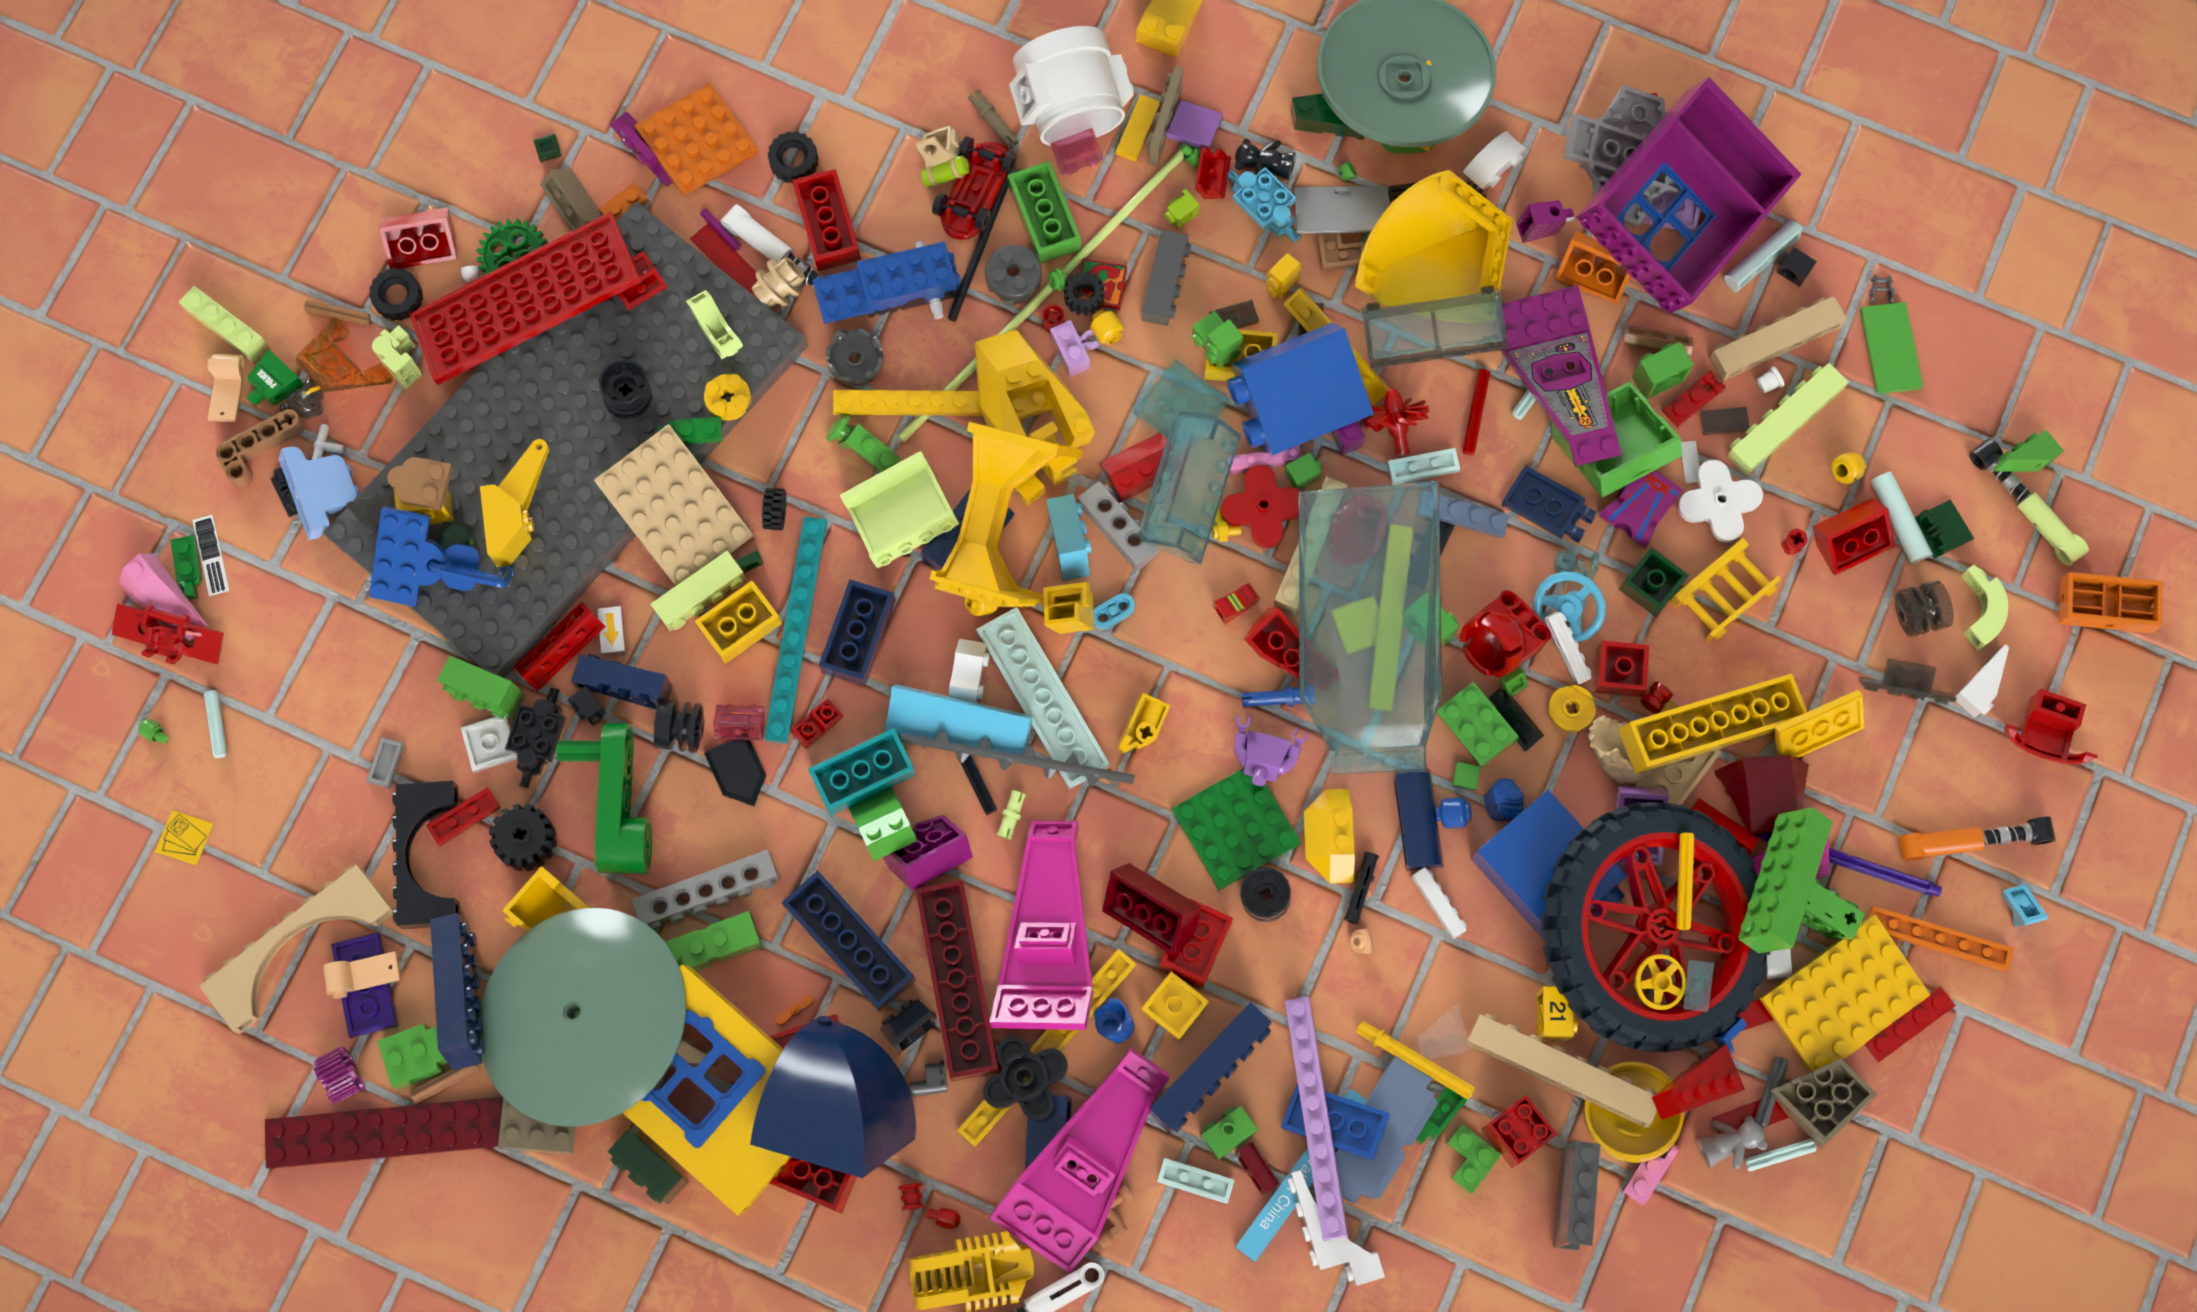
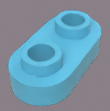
[1093,593,1135,630]

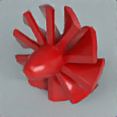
[1363,388,1430,455]

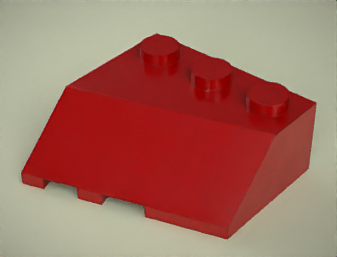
[770,1158,857,1214]

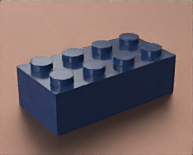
[819,579,896,686]

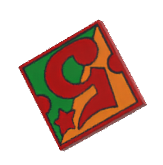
[1076,259,1127,310]

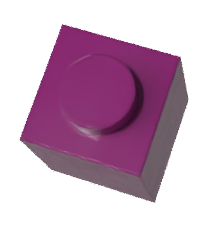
[1333,421,1365,455]

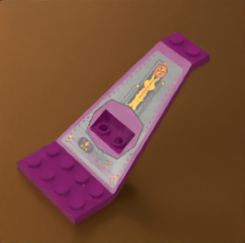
[1494,285,1622,467]

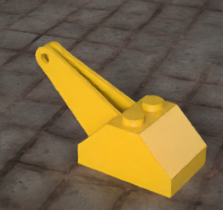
[480,439,549,567]

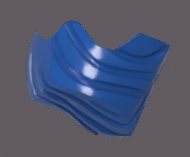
[1484,779,1524,822]
[1094,998,1135,1044]

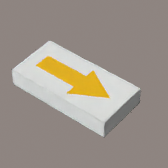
[597,606,626,655]

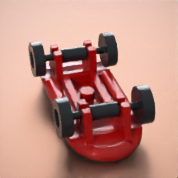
[932,136,1017,240]

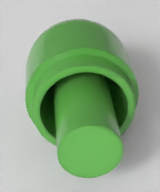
[1179,143,1201,168]
[138,719,169,744]

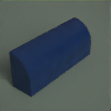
[1393,771,1444,871]
[1025,1095,1072,1170]

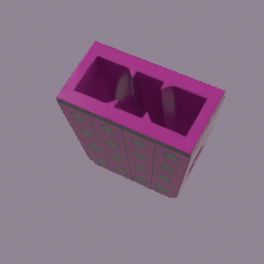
[1516,200,1574,243]

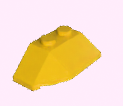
[1303,789,1355,884]

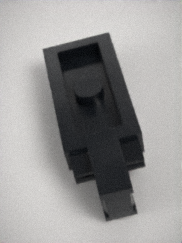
[1489,689,1544,751]

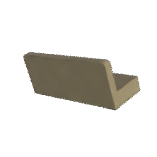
[540,168,603,231]

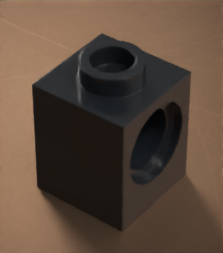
[1777,247,1817,287]

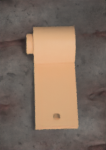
[208,354,245,422]
[323,951,401,999]

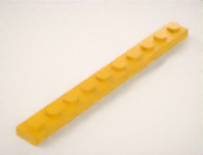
[957,949,1137,1148]

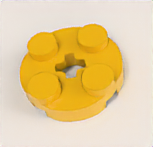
[704,374,751,421]
[1548,685,1596,733]

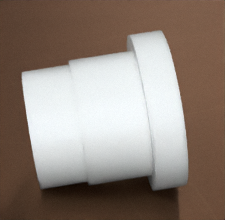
[1756,366,1785,394]

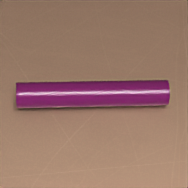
[700,209,741,251]

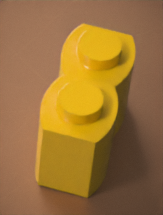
[1265,253,1302,299]

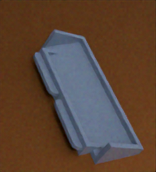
[1335,1056,1437,1204]

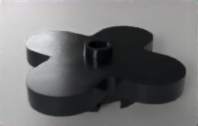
[983,1036,1068,1122]

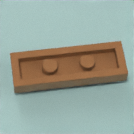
[1623,325,1693,355]

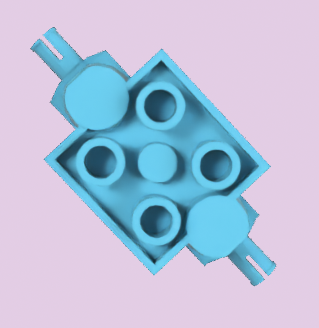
[1228,167,1301,243]

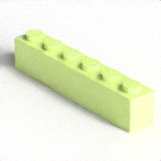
[1727,363,1849,476]

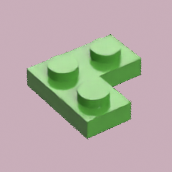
[1447,1124,1501,1194]

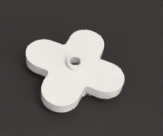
[1677,460,1763,543]

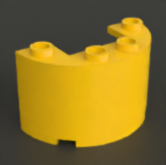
[502,866,590,931]

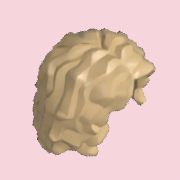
[1588,715,1652,784]

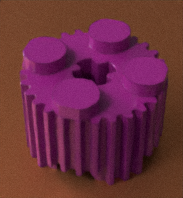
[313,1046,366,1104]

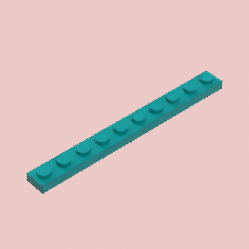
[764,516,827,744]

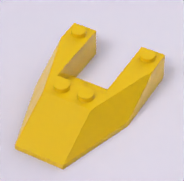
[975,330,1095,448]

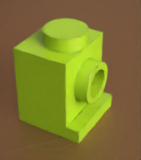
[1164,189,1200,229]

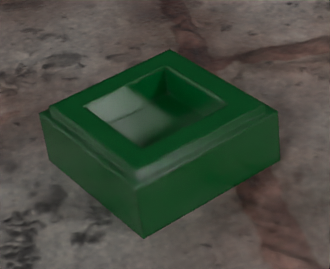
[533,133,562,162]
[737,550,764,573]

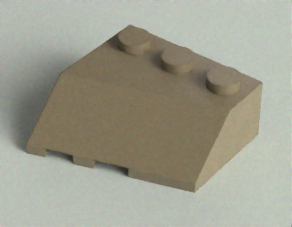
[1771,1058,1877,1149]

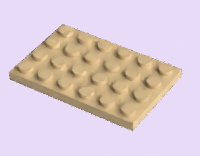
[593,424,754,586]

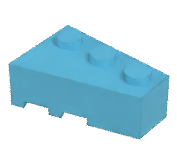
[1046,494,1091,581]

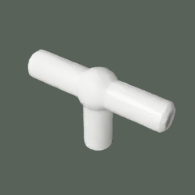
[312,424,344,460]

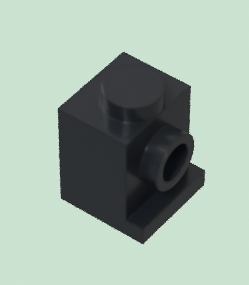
[567,686,606,726]

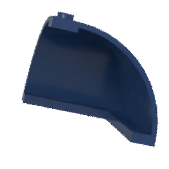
[750,1016,916,1178]

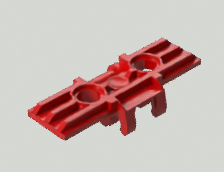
[112,603,224,664]

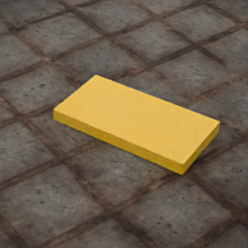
[1775,690,1864,758]

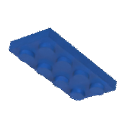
[1281,1082,1390,1161]

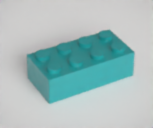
[808,728,916,817]

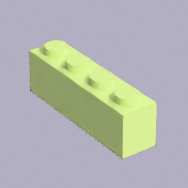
[179,285,270,364]
[651,551,746,632]

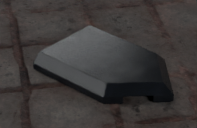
[704,734,766,807]

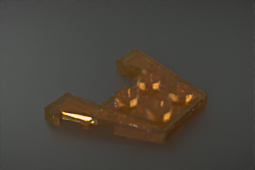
[295,318,394,392]

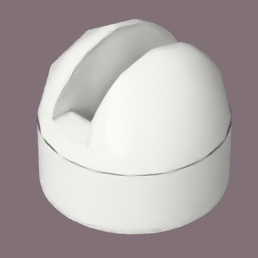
[461,266,480,283]

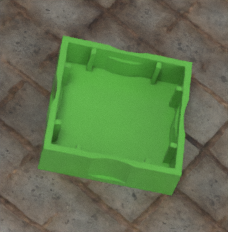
[1551,381,1682,498]

